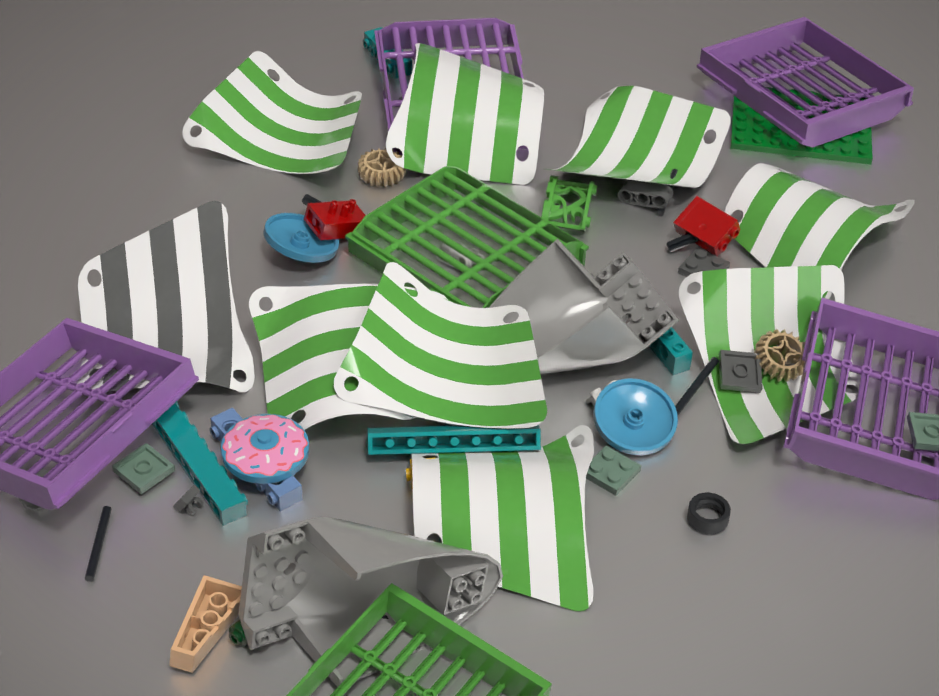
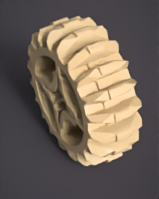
[358,148,406,187]
[754,329,805,382]

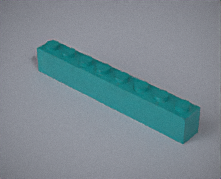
[152,401,248,526]
[367,425,541,455]

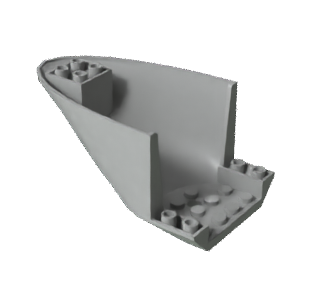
[489,238,679,375]
[238,517,503,687]

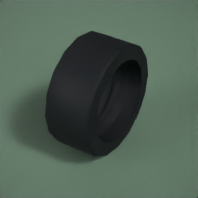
[687,492,731,535]

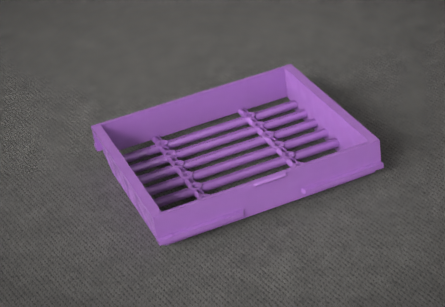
[696,17,914,147]
[374,18,528,155]
[783,298,939,500]
[0,318,199,510]

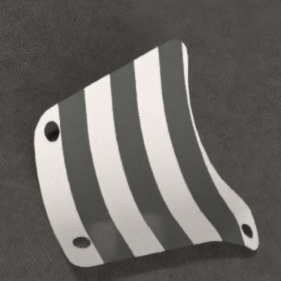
[78,201,255,392]

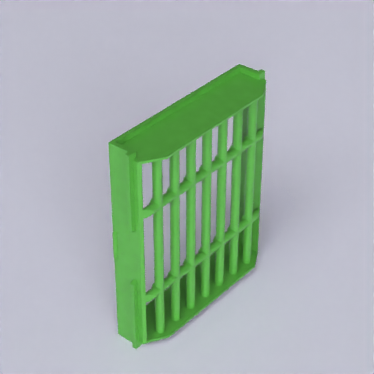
[345,166,589,308]
[287,583,552,696]

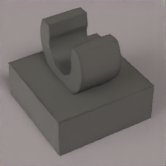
[173,485,204,515]

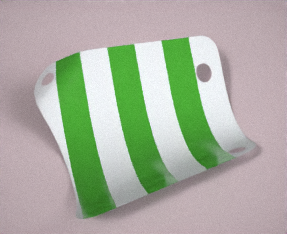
[386,43,544,185]
[182,51,362,174]
[541,86,731,188]
[725,163,915,299]
[334,262,547,428]
[679,265,861,444]
[249,284,449,430]
[411,425,594,611]

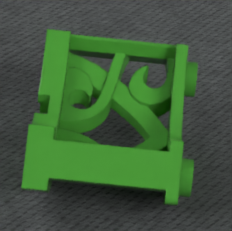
[541,175,597,232]

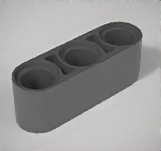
[617,180,673,209]

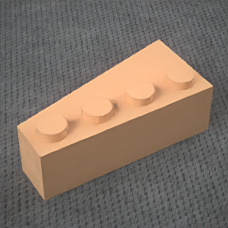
[170,575,242,673]

